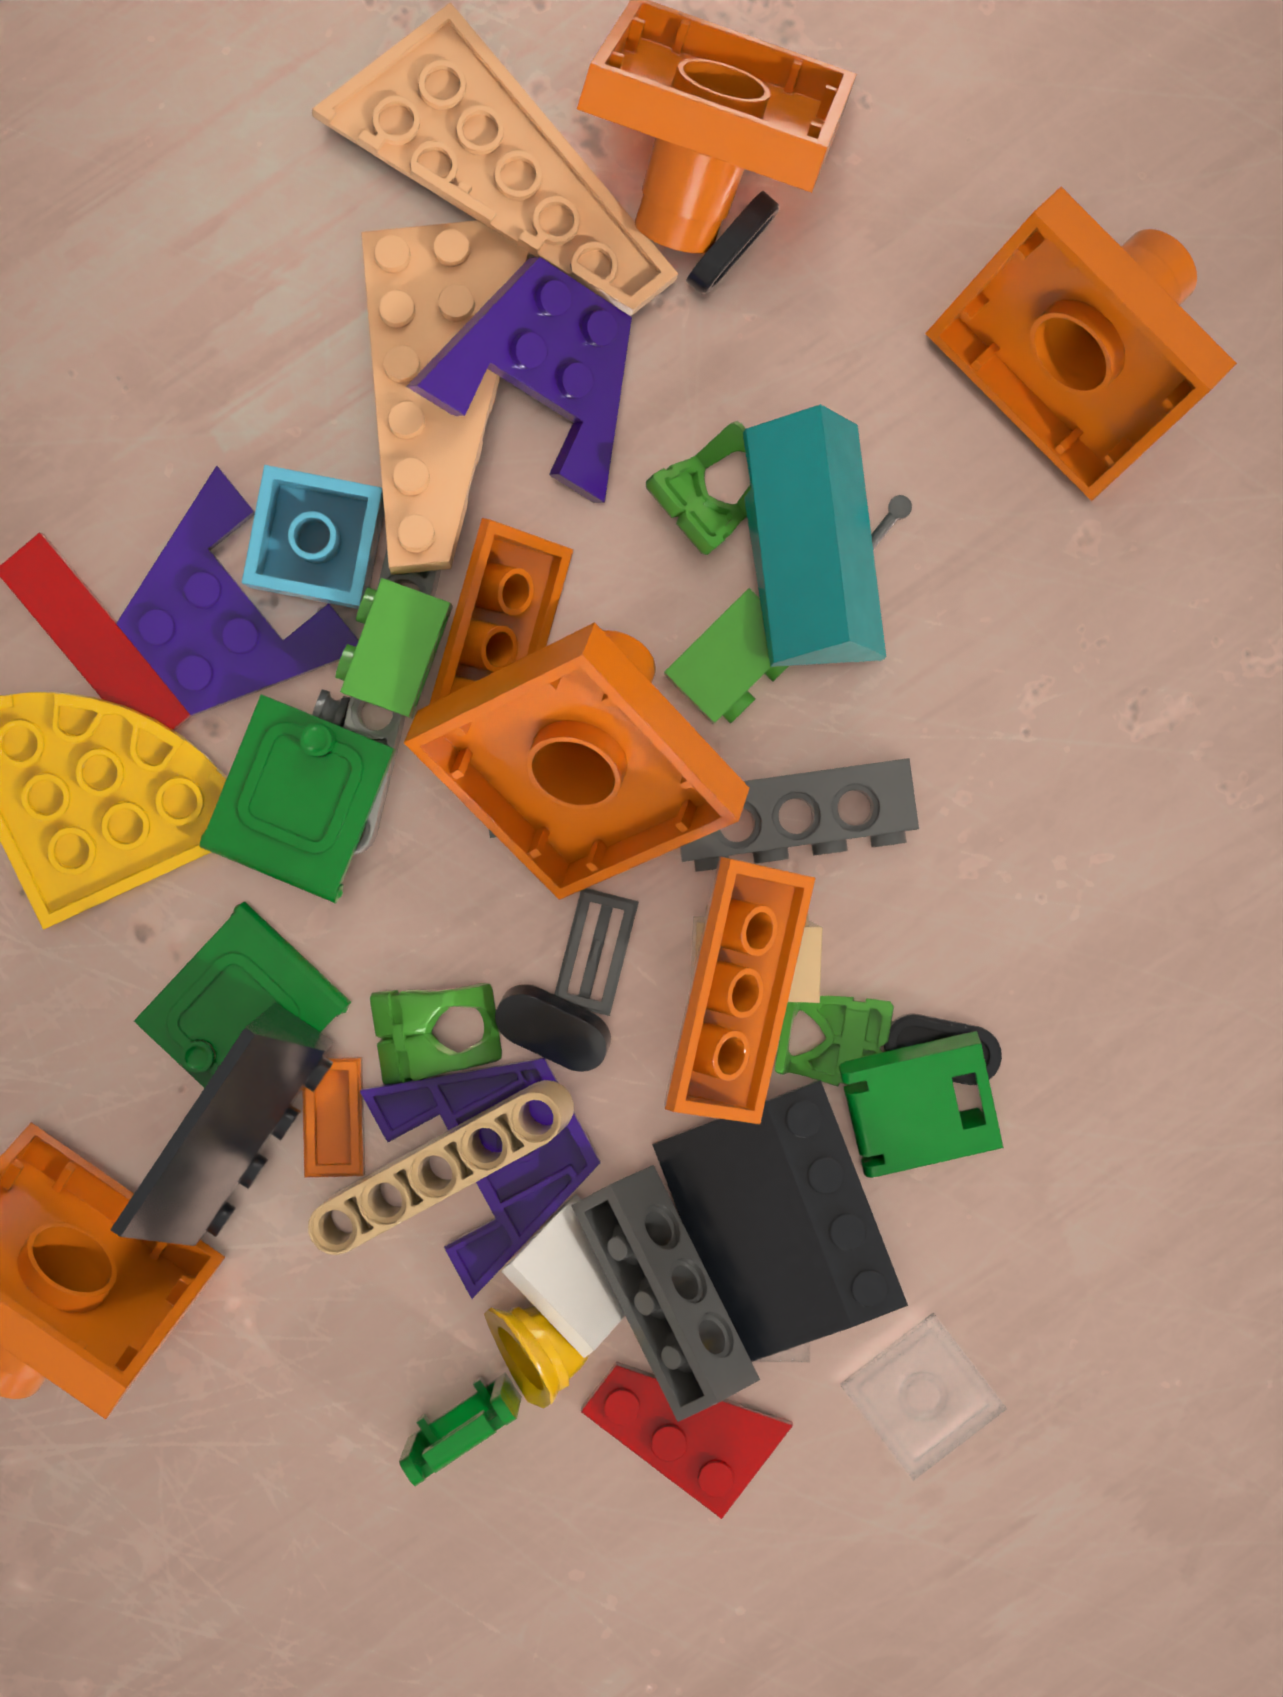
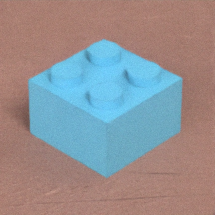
[241,465,384,609]

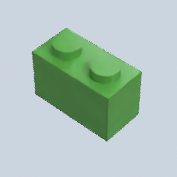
[335,578,453,719]
[664,588,789,725]

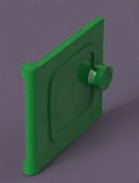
[199,694,396,904]
[134,901,351,1088]

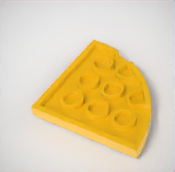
[0,692,227,930]

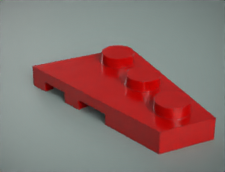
[581,1361,793,1519]

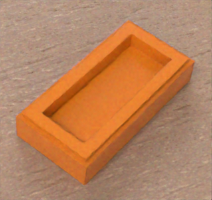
[302,1057,365,1178]

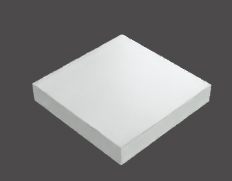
[502,1194,625,1358]

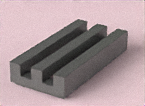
[554,888,639,1016]

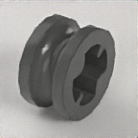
[312,689,350,727]

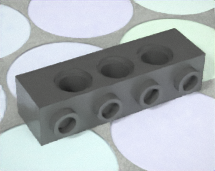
[680,758,919,872]
[571,1165,760,1422]

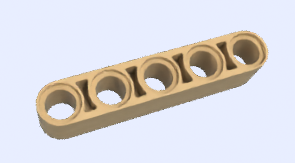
[308,1080,574,1255]

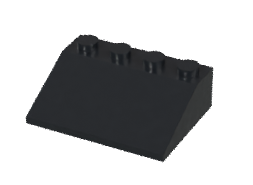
[110,1002,334,1246]
[652,1080,908,1362]

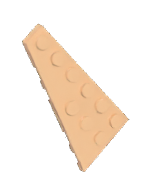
[312,2,678,316]
[361,220,530,575]

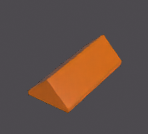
[429,518,574,704]
[664,856,816,1124]

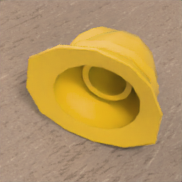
[484,1306,589,1409]

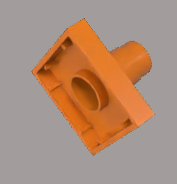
[577,0,857,253]
[925,186,1237,501]
[403,622,749,900]
[0,1122,225,1419]

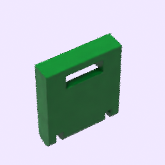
[839,1031,1004,1178]
[399,1372,522,1487]

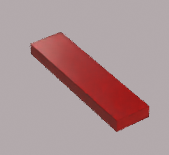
[0,532,192,731]

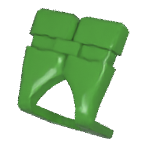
[646,421,751,555]
[370,983,502,1085]
[775,996,894,1087]

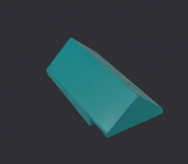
[743,404,886,667]

